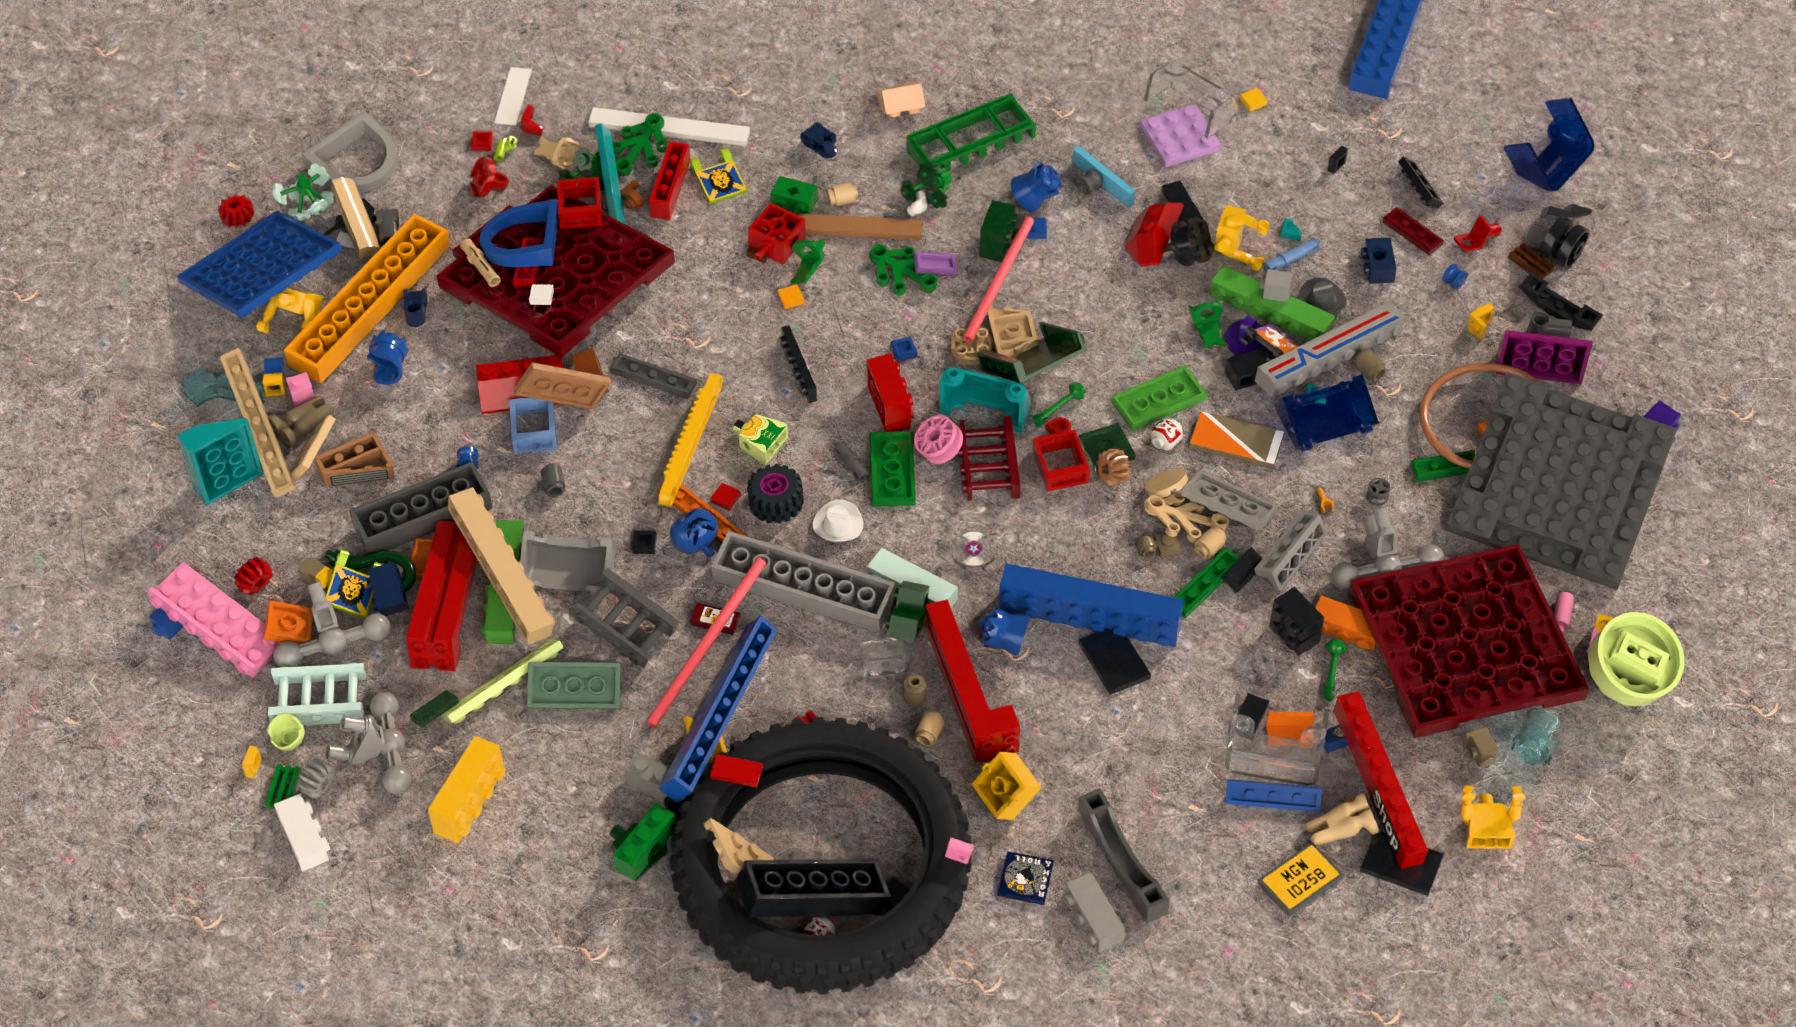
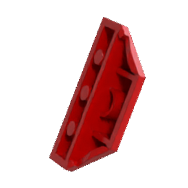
[1125,203,1184,267]

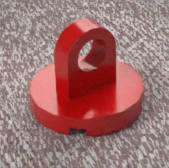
[469,157,509,198]

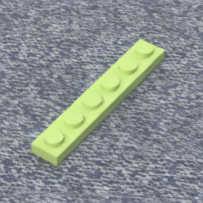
[440,639,564,724]

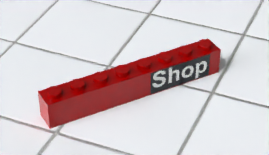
[1333,691,1428,869]

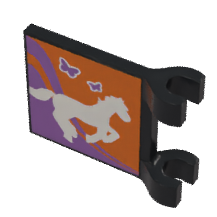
[1240,323,1301,362]

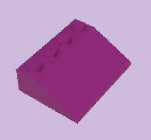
[1496,330,1593,385]

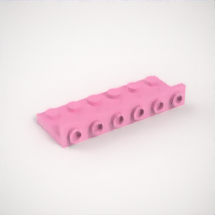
[148,562,281,678]

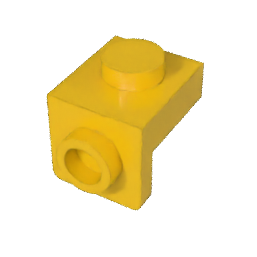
[1467,303,1495,340]

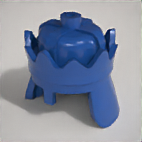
[1011,162,1063,212]
[367,330,409,385]
[978,606,1030,655]

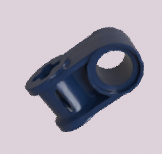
[800,122,837,158]
[404,288,427,327]

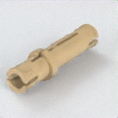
[460,239,501,287]

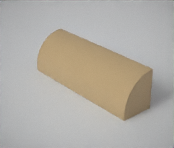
[332,178,381,259]

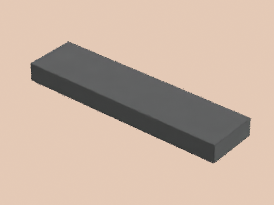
[610,353,697,399]

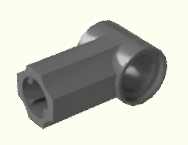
[376,209,399,246]
[1527,312,1572,338]

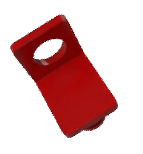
[1453,215,1502,252]

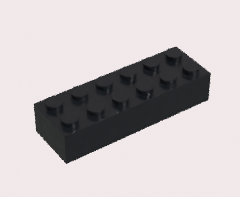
[736,859,891,917]

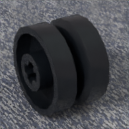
[1540,216,1590,270]

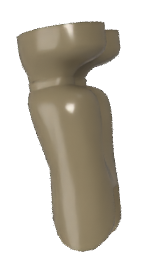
[268,396,334,448]

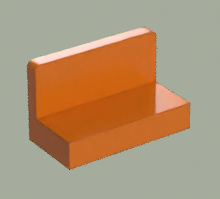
[1265,712,1314,746]

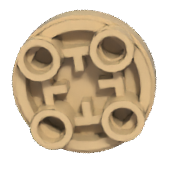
[951,328,993,365]

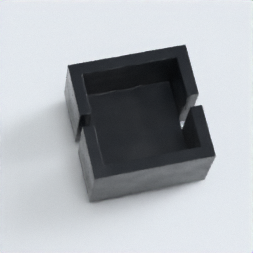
[1270,587,1324,656]

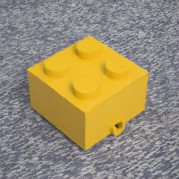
[971,752,1042,820]

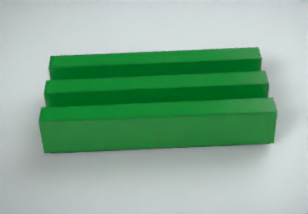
[265,764,301,809]

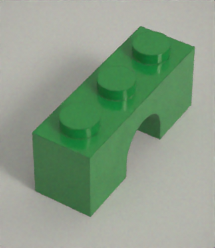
[613,803,676,881]

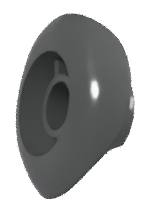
[1298,277,1346,315]

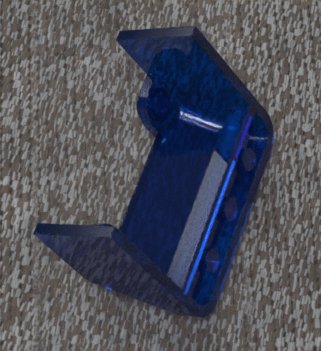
[1503,98,1595,192]

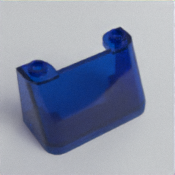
[1274,374,1379,452]

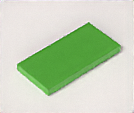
[1111,365,1207,431]

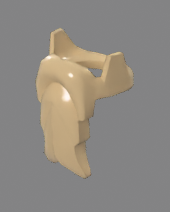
[533,136,580,170]

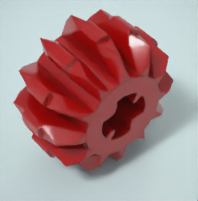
[218,194,254,229]
[234,557,273,596]

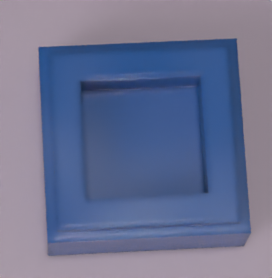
[891,337,917,362]

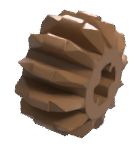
[1096,448,1131,486]

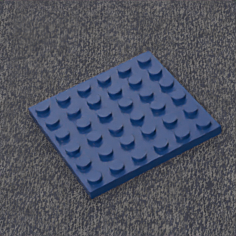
[177,210,343,317]

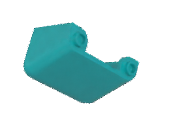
[939,367,1032,434]

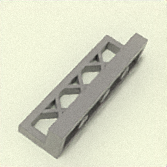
[1254,510,1327,592]

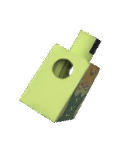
[733,414,788,466]

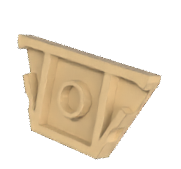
[987,305,1038,358]
[704,818,774,876]

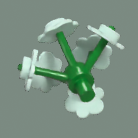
[273,164,334,220]

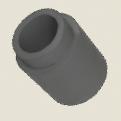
[540,464,565,497]

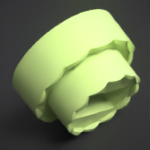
[1588,612,1684,706]

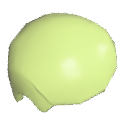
[267,713,305,751]

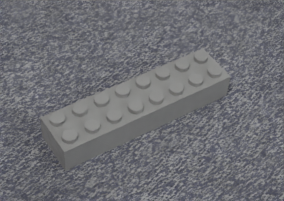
[711,531,896,633]

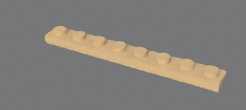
[220,347,296,498]

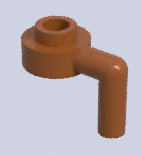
[620,180,644,211]

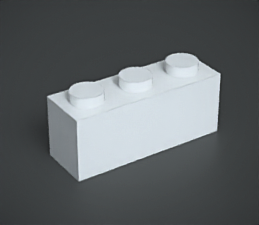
[274,794,330,871]

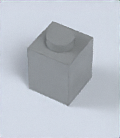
[1260,269,1293,302]

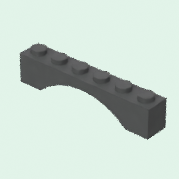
[1078,788,1169,924]

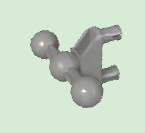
[1331,508,1444,590]
[273,582,391,667]
[325,692,412,795]

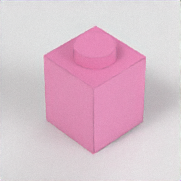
[286,372,315,408]

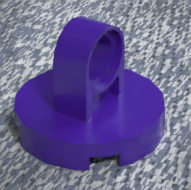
[1225,316,1265,355]

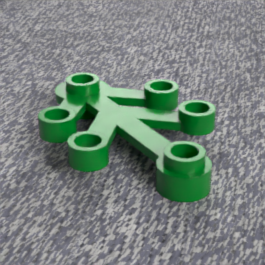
[613,113,668,177]
[869,244,937,296]

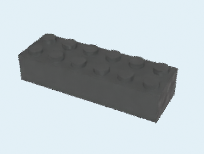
[349,462,493,553]

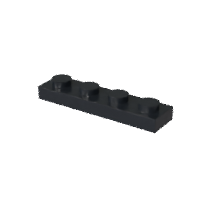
[779,325,817,403]

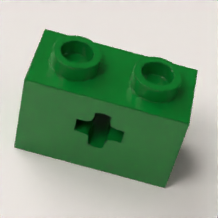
[770,176,818,215]

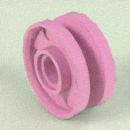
[914,415,963,464]

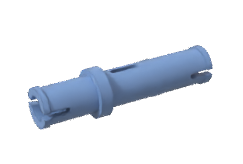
[1262,237,1320,274]

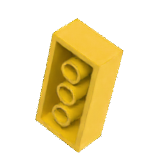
[428,736,505,844]

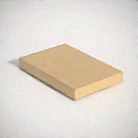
[290,415,336,483]

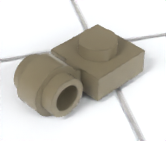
[1137,533,1182,558]

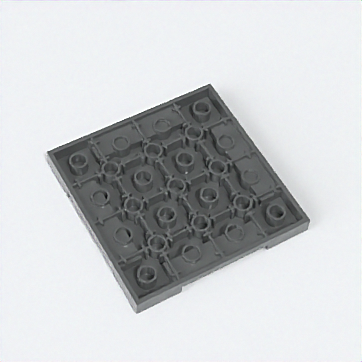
[1446,372,1677,590]

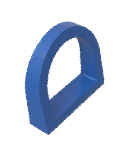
[480,199,559,267]

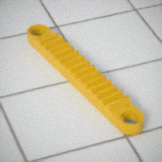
[659,373,723,507]

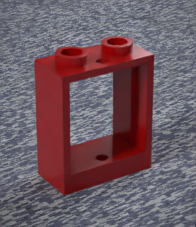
[557,177,602,229]
[1033,429,1090,492]

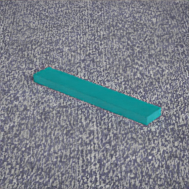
[595,123,626,224]

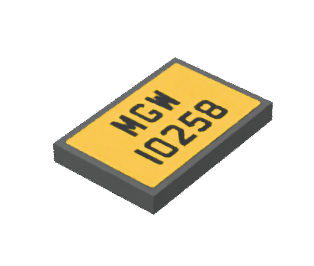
[1257,842,1344,917]

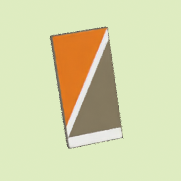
[1189,411,1285,469]

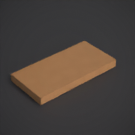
[514,363,611,409]

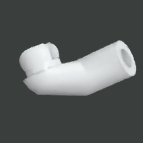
[907,191,927,216]

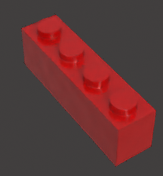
[649,141,690,220]

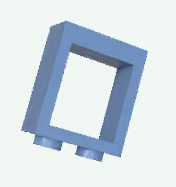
[509,398,558,454]

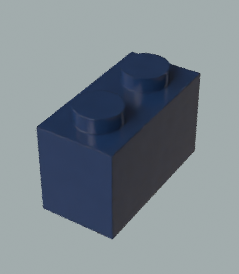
[366,562,409,616]

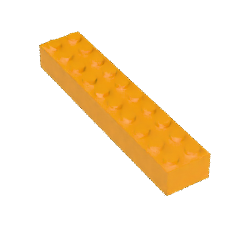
[284,213,450,384]

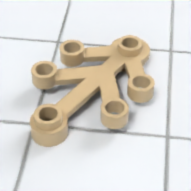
[1143,492,1229,543]

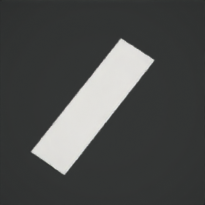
[494,67,532,126]

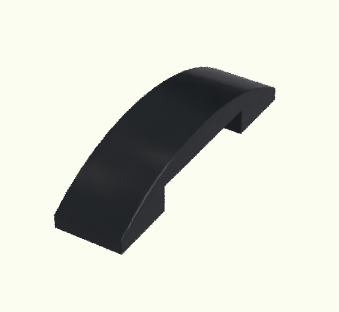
[1520,272,1603,331]

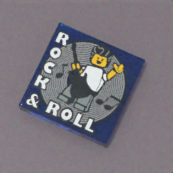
[998,851,1054,905]

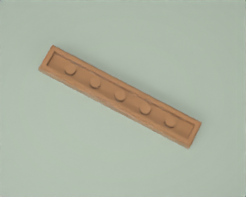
[799,213,923,240]

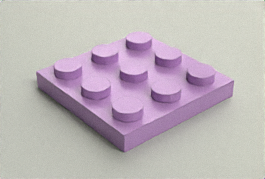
[1140,104,1221,167]

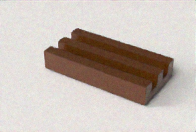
[1508,243,1554,279]

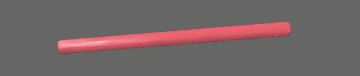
[963,216,1034,343]

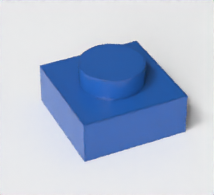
[1026,218,1047,239]

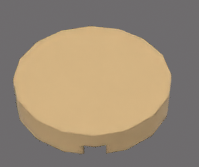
[1145,468,1188,498]

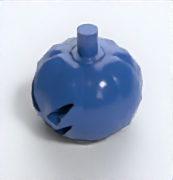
[670,508,718,558]

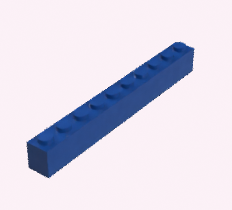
[659,615,778,803]

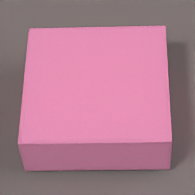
[945,838,974,864]

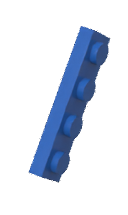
[1225,779,1322,812]

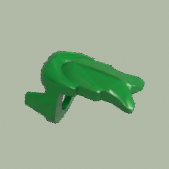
[790,239,826,284]
[1188,301,1225,348]

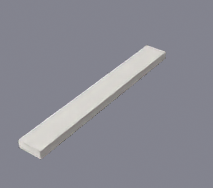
[589,107,750,146]

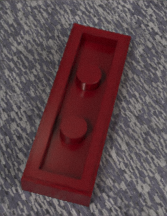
[1382,207,1444,256]

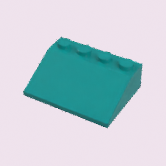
[177,418,264,506]

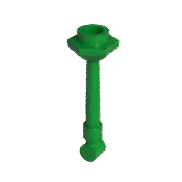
[1033,382,1086,426]
[1323,639,1348,701]

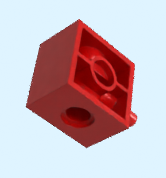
[748,203,805,265]

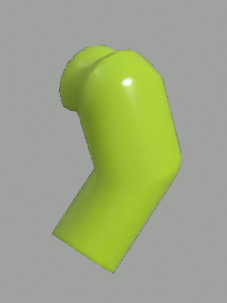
[494,136,517,162]

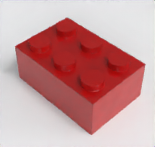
[866,353,914,432]

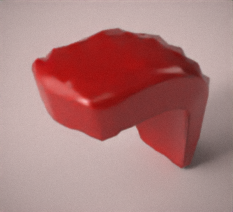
[520,105,543,136]

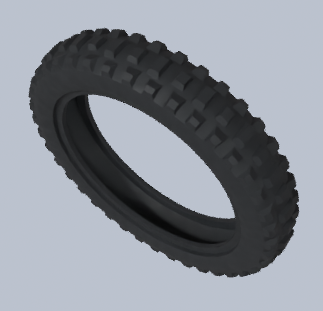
[670,717,972,995]

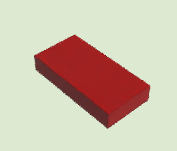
[710,754,763,788]

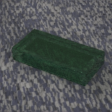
[409,690,460,728]

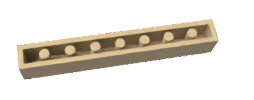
[448,487,555,645]

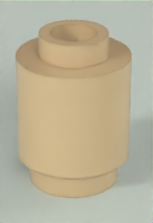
[827,182,858,206]
[1194,527,1227,559]
[915,711,945,746]

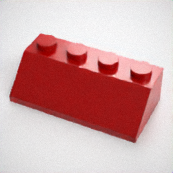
[476,355,563,414]

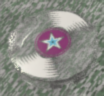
[951,531,996,571]

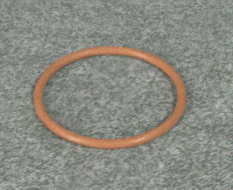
[1419,363,1541,469]

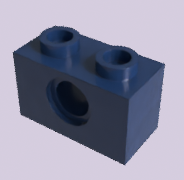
[1361,237,1396,284]

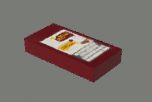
[690,603,740,635]

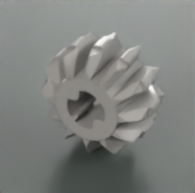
[297,757,335,799]

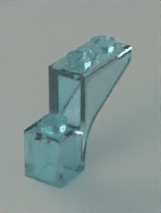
[181,368,265,407]

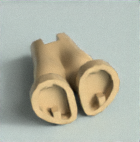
[1306,792,1379,846]

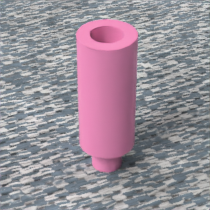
[1554,592,1574,634]

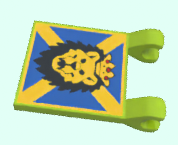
[690,148,748,204]
[325,550,382,619]

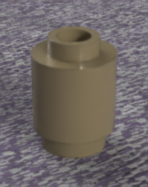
[1355,350,1387,381]
[903,674,927,707]

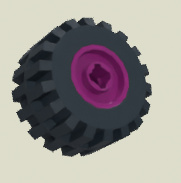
[747,464,804,523]

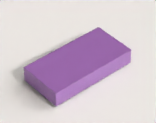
[913,252,958,275]

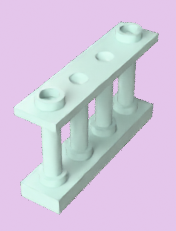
[268,663,366,725]

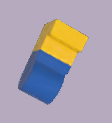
[263,357,286,397]

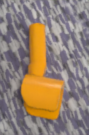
[1317,488,1334,514]

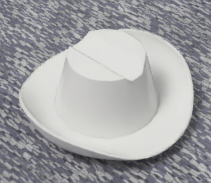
[813,500,863,543]

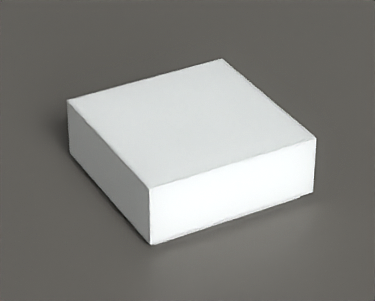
[529,285,554,305]

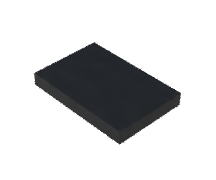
[1079,629,1151,695]
[1360,831,1444,896]

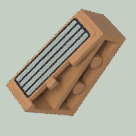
[314,432,395,487]

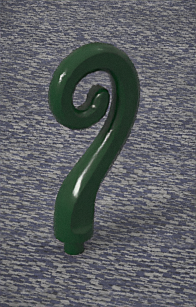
[325,549,417,592]

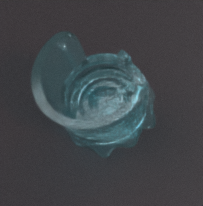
[1511,708,1559,766]

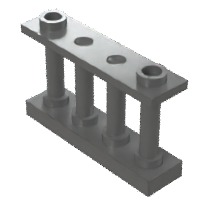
[571,568,680,668]

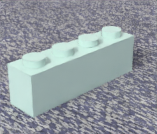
[867,548,958,608]

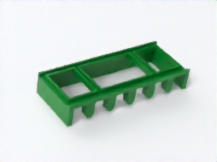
[906,93,1036,172]

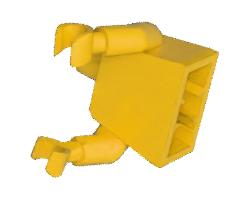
[1214,205,1269,271]
[256,285,324,339]
[1460,785,1525,848]

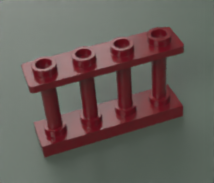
[958,415,1021,501]

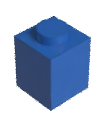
[149,608,183,640]

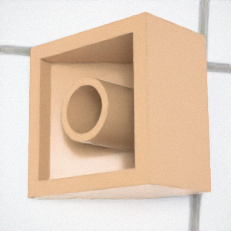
[876,83,925,118]

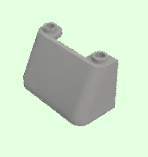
[520,530,617,597]

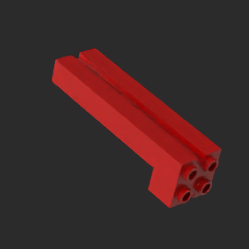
[406,521,478,671]
[926,599,1020,763]

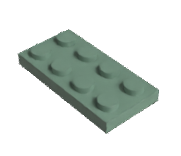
[527,662,621,710]

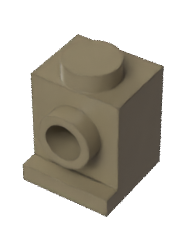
[1462,727,1499,767]

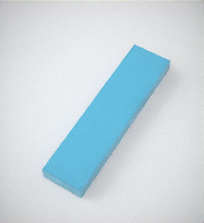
[1073,146,1135,208]

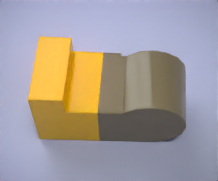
[299,559,333,595]

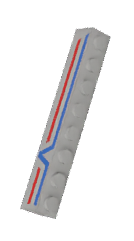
[1255,301,1406,398]

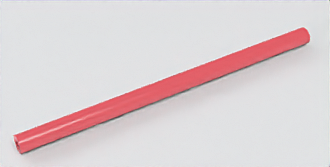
[646,558,766,728]

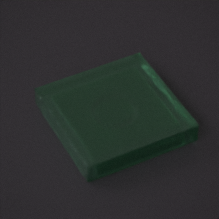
[1078,423,1136,472]

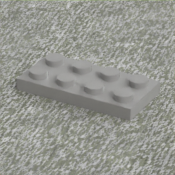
[1181,470,1279,531]

